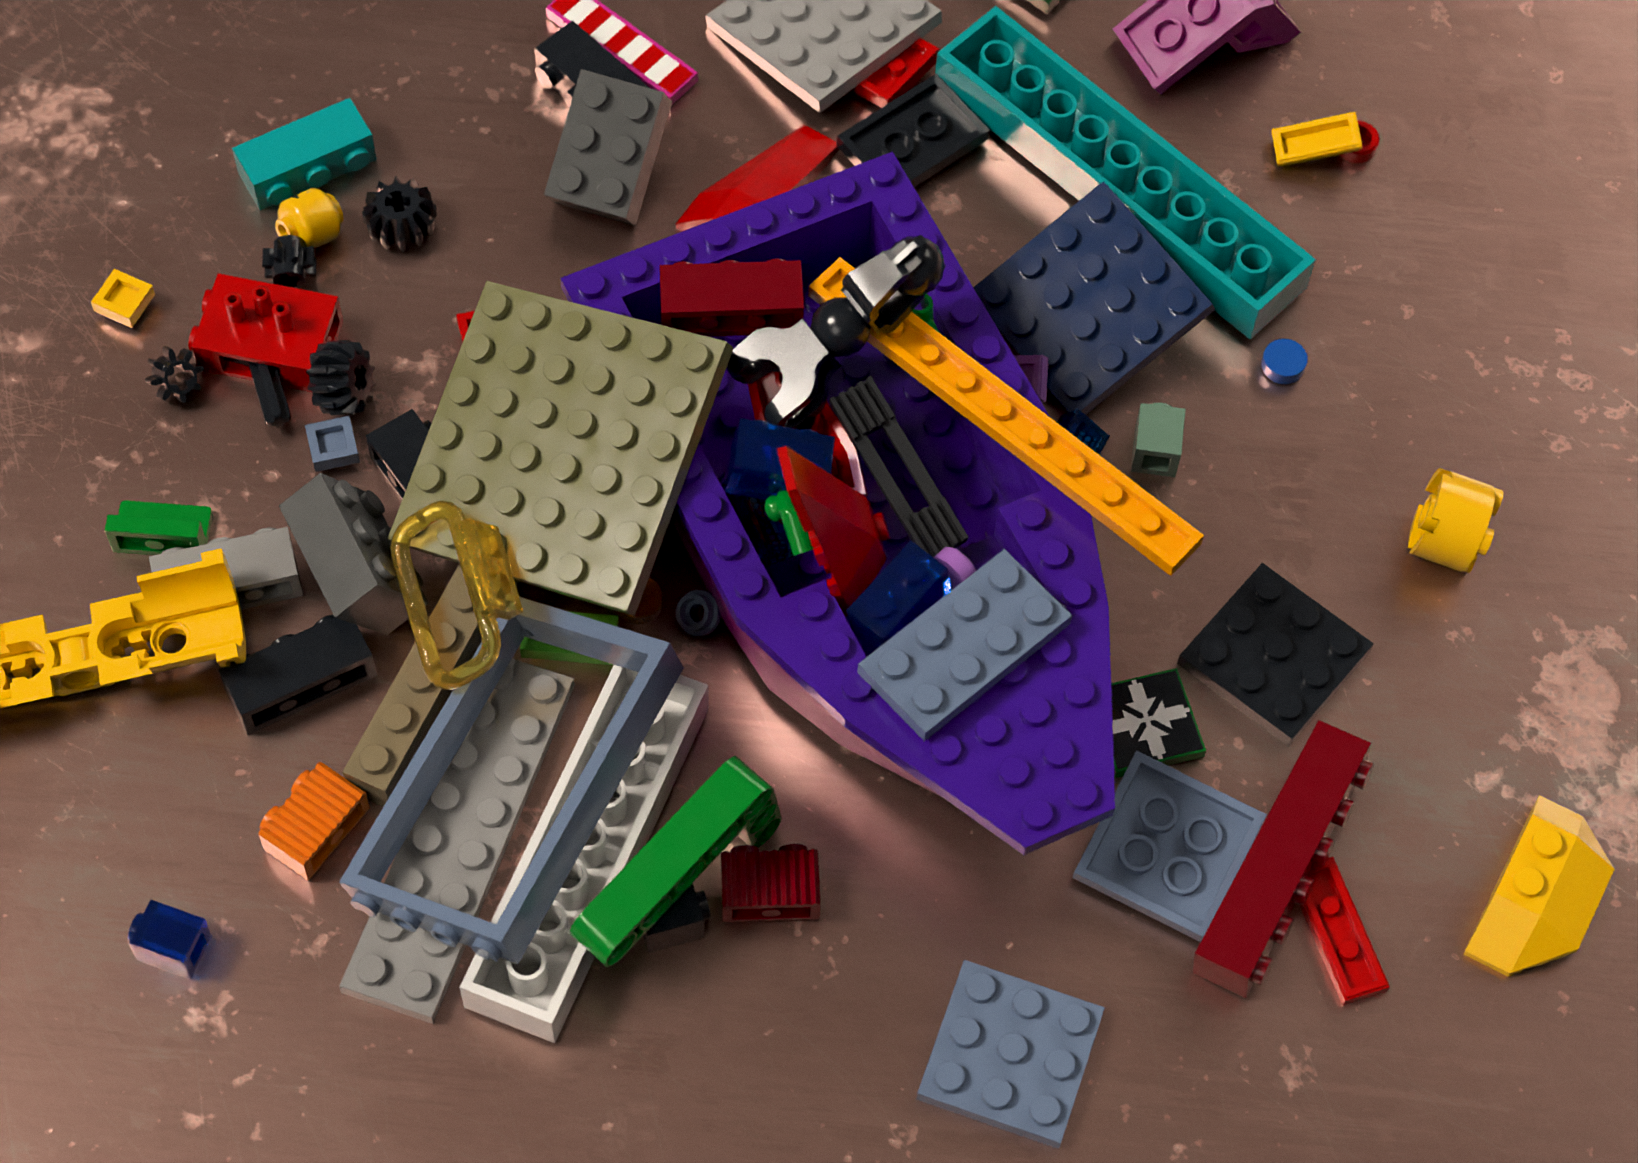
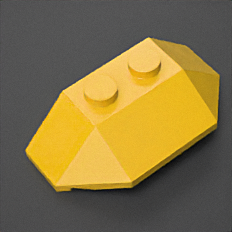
[1463,795,1615,977]

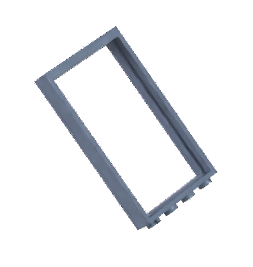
[339,594,684,964]

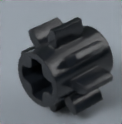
[262,235,317,289]
[145,346,204,403]

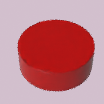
[1339,120,1380,164]

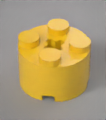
[1408,468,1504,573]

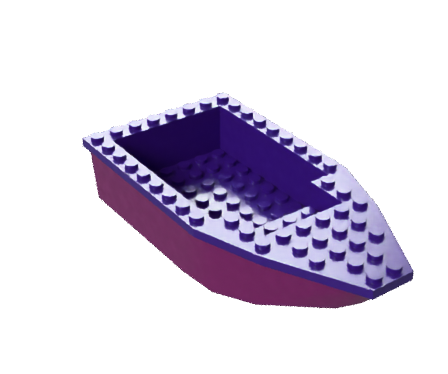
[560,151,1115,855]

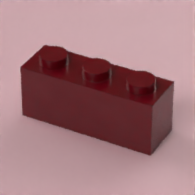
[660,258,804,337]

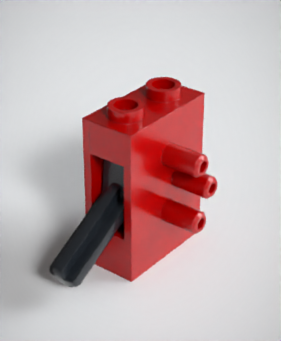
[188,273,343,428]

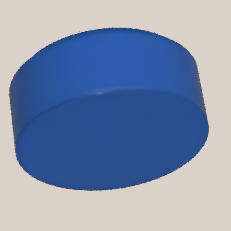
[1261,339,1308,384]

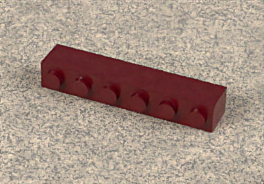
[1193,720,1374,998]

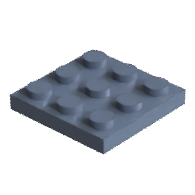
[1072,750,1267,942]
[916,960,1105,1149]

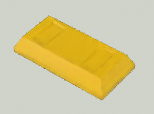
[1271,111,1362,167]

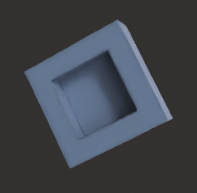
[305,416,360,472]

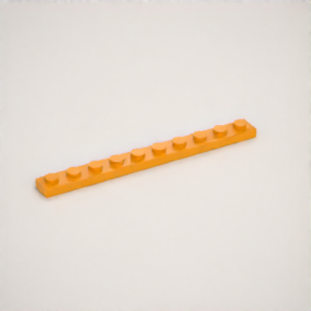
[808,257,1204,576]

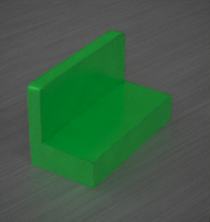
[104,500,213,556]

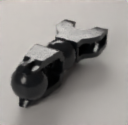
[726,235,946,435]

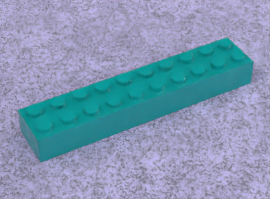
[935,6,1316,340]

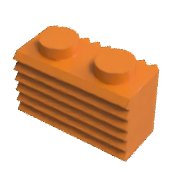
[258,762,370,881]

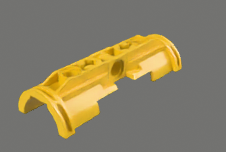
[0,548,246,708]

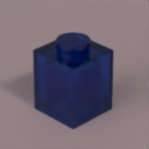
[128,899,212,980]

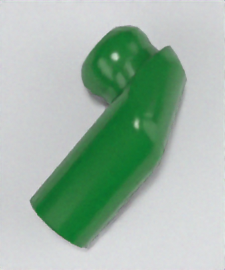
[765,490,813,556]

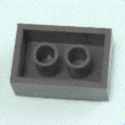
[544,69,672,226]
[279,473,429,635]

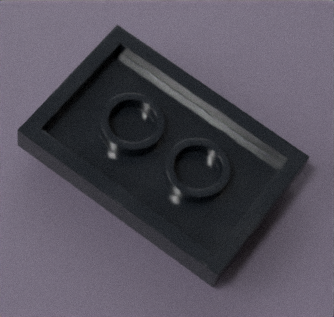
[836,74,990,187]

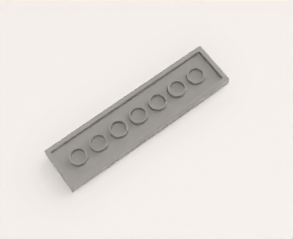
[339,659,575,1024]

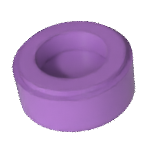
[931,547,976,591]

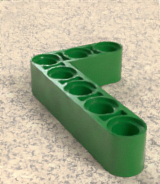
[570,756,782,967]

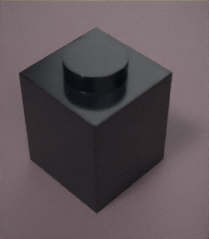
[643,883,711,953]

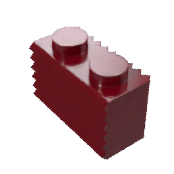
[721,844,821,922]

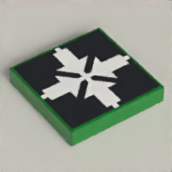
[1111,668,1206,779]

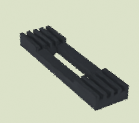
[829,376,968,564]

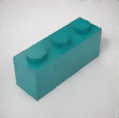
[232,98,377,210]

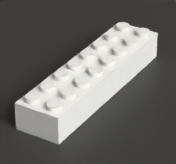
[459,665,708,1043]

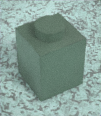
[1131,403,1186,477]

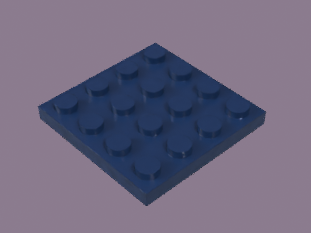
[973,181,1215,422]

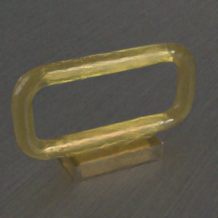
[391,501,524,690]

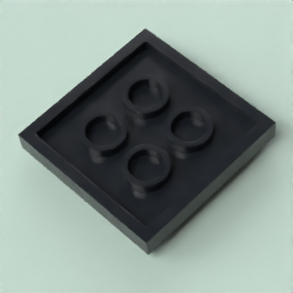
[1177,563,1374,747]

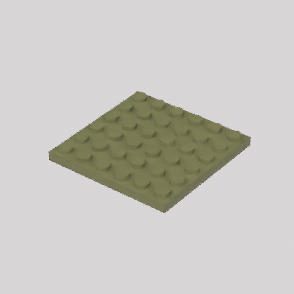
[387,281,734,616]

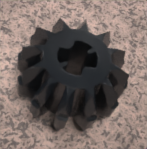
[362,176,437,252]
[306,340,376,416]

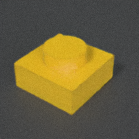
[91,269,155,328]

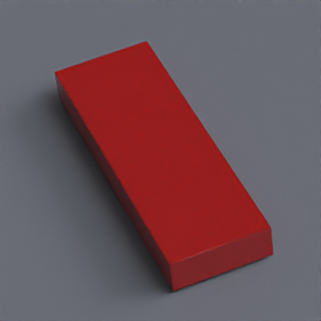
[1300,857,1390,1005]

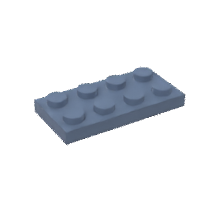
[857,549,1072,741]

